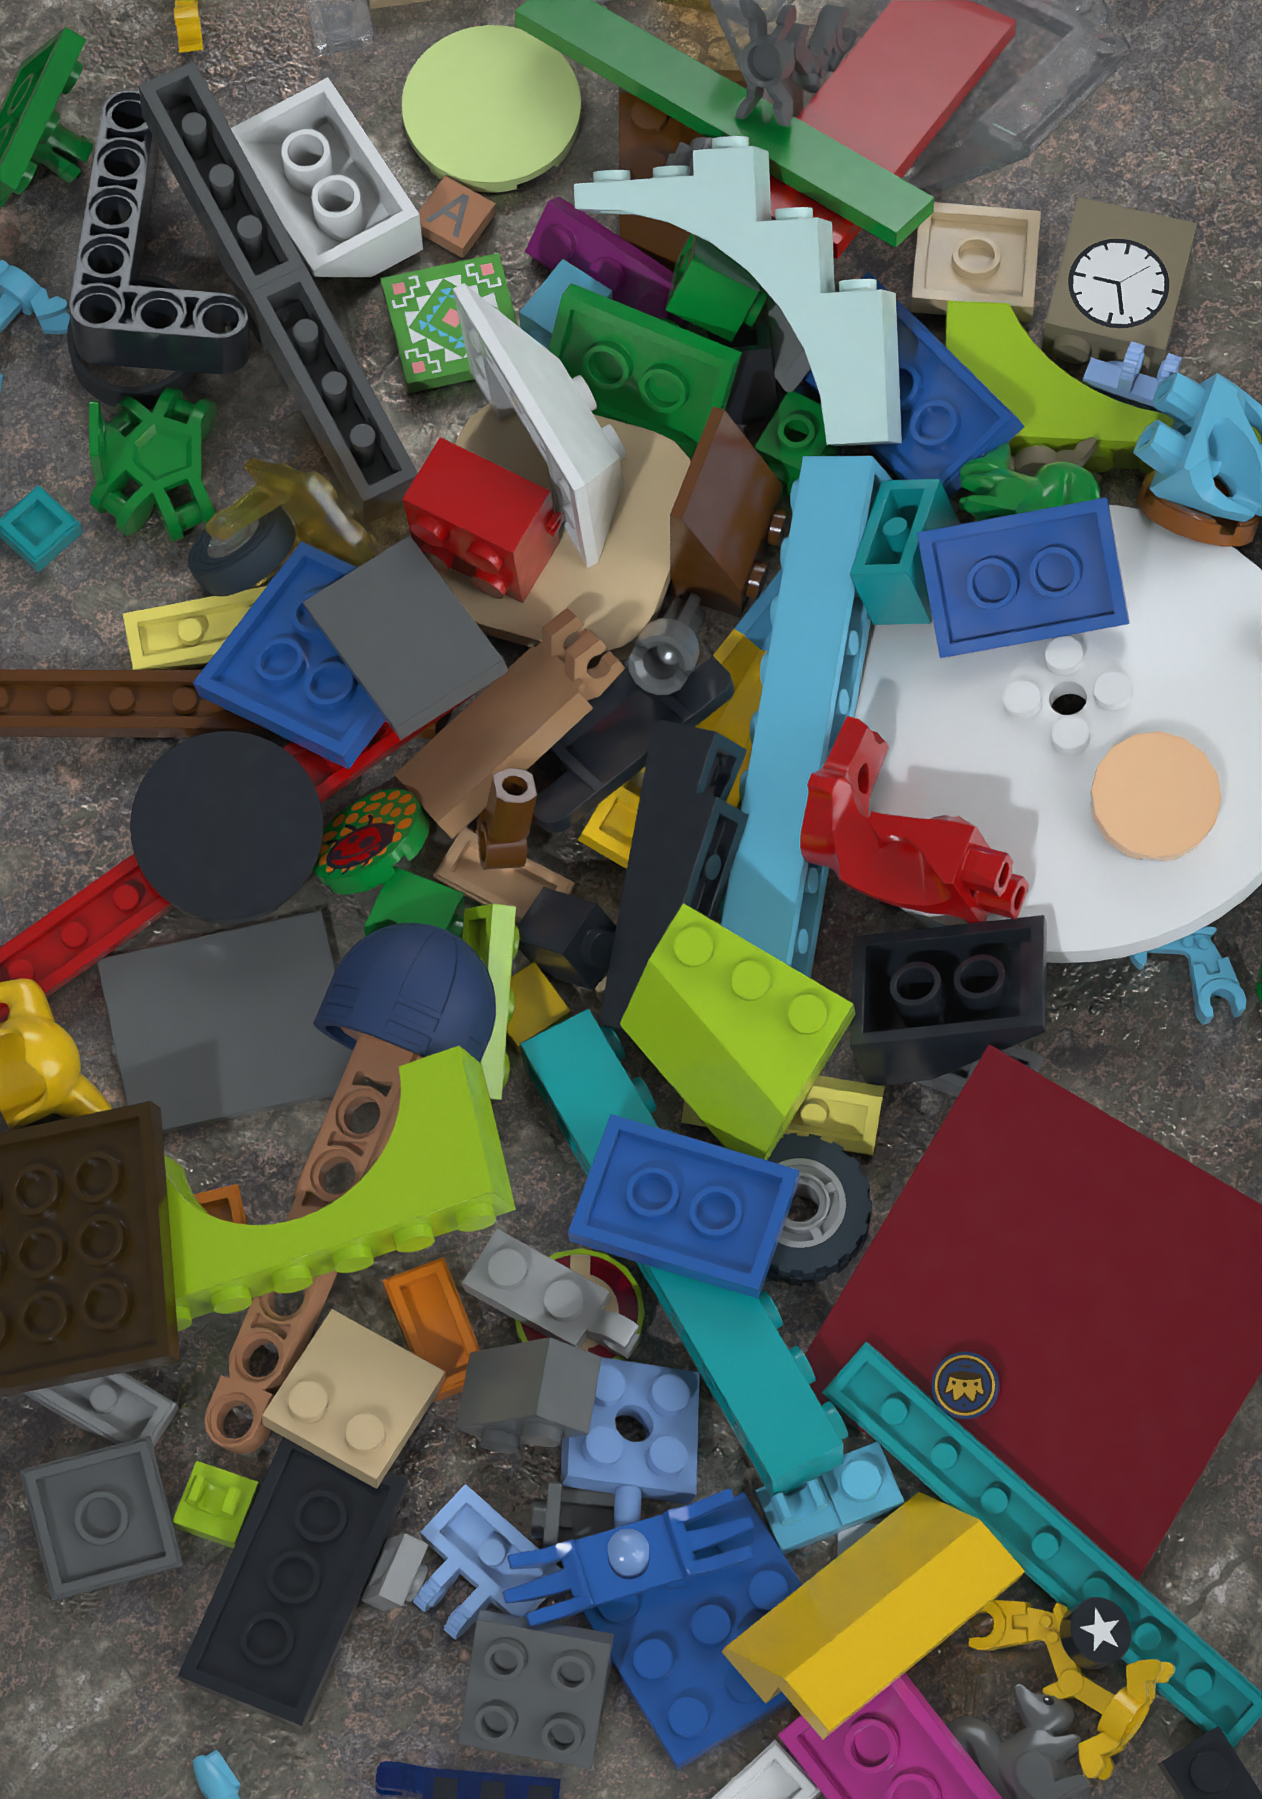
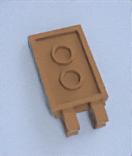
[394,608,625,839]

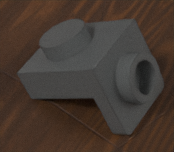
[531,1481,615,1548]

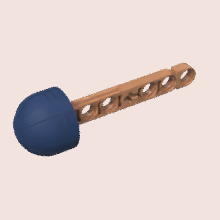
[204,923,496,1455]

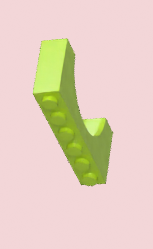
[164,1045,516,1332]

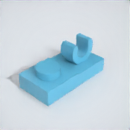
[755,1442,904,1555]

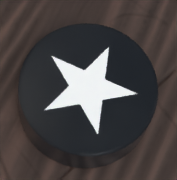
[1060,1597,1131,1669]

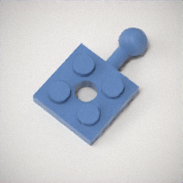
[560,1357,699,1579]

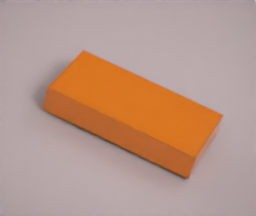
[383,1257,481,1404]

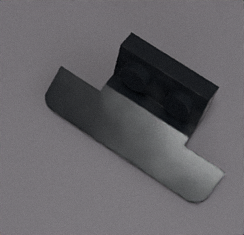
[532,656,735,833]

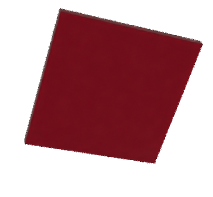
[805,1044,1262,1581]

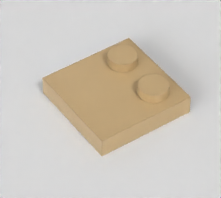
[910,202,1041,322]
[262,1309,445,1489]

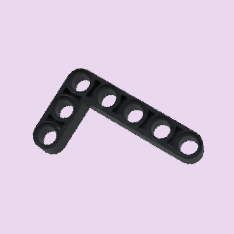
[70,90,250,374]

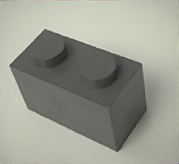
[456,1337,602,1454]

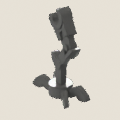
[735,0,856,127]

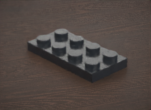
[178,1437,409,1731]

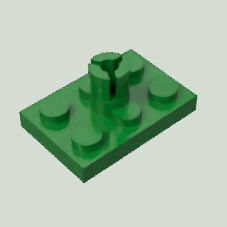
[0,27,94,209]
[548,283,742,459]

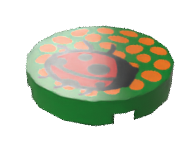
[313,788,430,895]

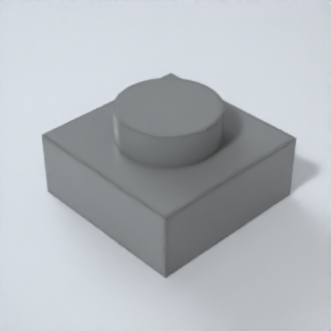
[361,1533,428,1611]

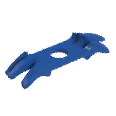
[502,1488,754,1627]

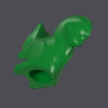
[959,443,1100,521]

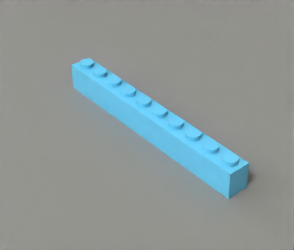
[718,456,892,978]

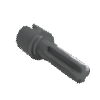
[628,592,707,695]

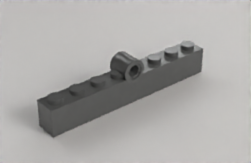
[139,60,418,526]

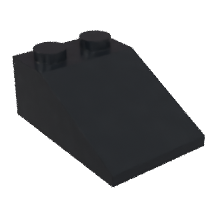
[850,915,1047,1085]

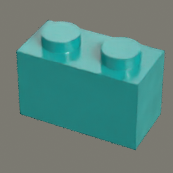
[849,479,960,625]

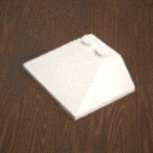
[453,283,627,568]

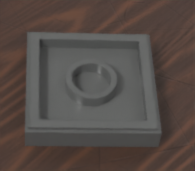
[20,1436,184,1601]

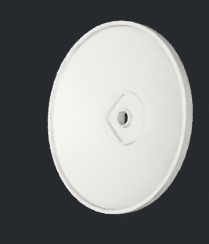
[854,505,1262,963]

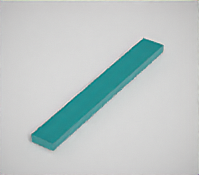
[822,1342,1262,1748]

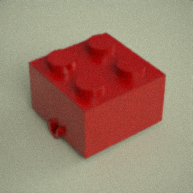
[402,437,564,603]

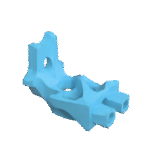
[1133,372,1262,522]

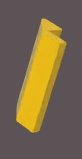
[722,1492,1025,1740]

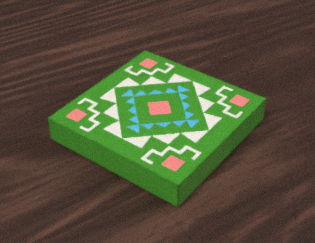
[381,253,518,394]

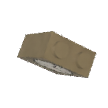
[1041,197,1197,377]

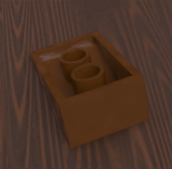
[670,406,790,618]

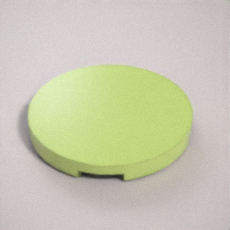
[402,25,581,193]

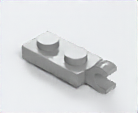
[463,1229,640,1360]

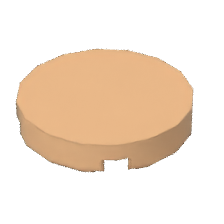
[1090,731,1221,862]

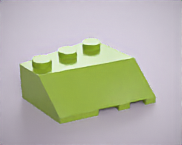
[620,903,856,1160]

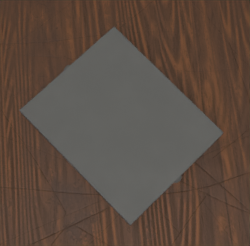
[97,910,353,1134]

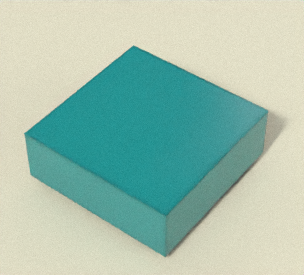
[0,485,83,573]

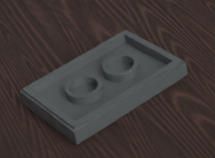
[303,535,509,740]

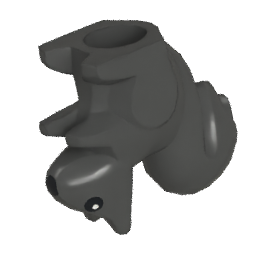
[945,1684,1092,1799]

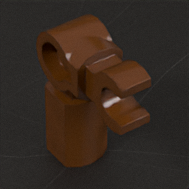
[476,768,537,870]

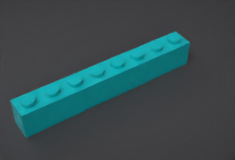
[520,1009,848,1498]

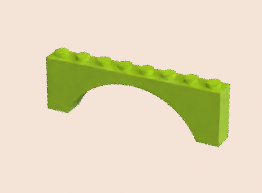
[944,300,1261,474]

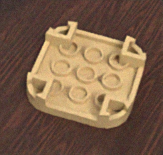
[436,404,691,669]

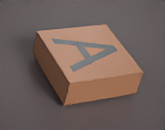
[418,175,496,259]

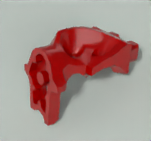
[800,716,1029,923]

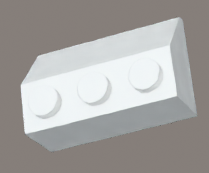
[231,77,423,277]

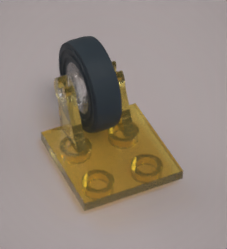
[188,457,375,597]

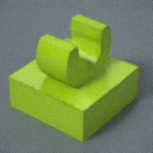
[172,1461,260,1549]

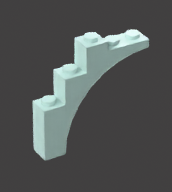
[574,136,902,446]

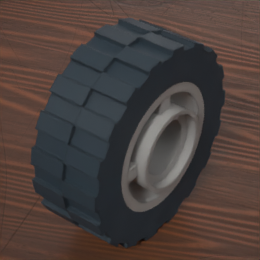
[766,1133,872,1285]

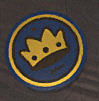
[932,1352,1000,1419]

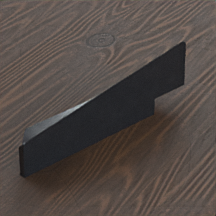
[600,720,749,1031]

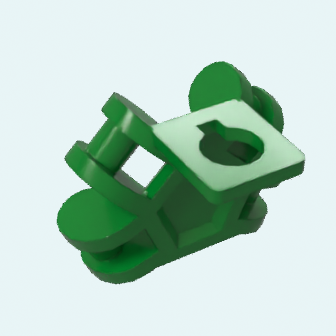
[89,387,217,543]

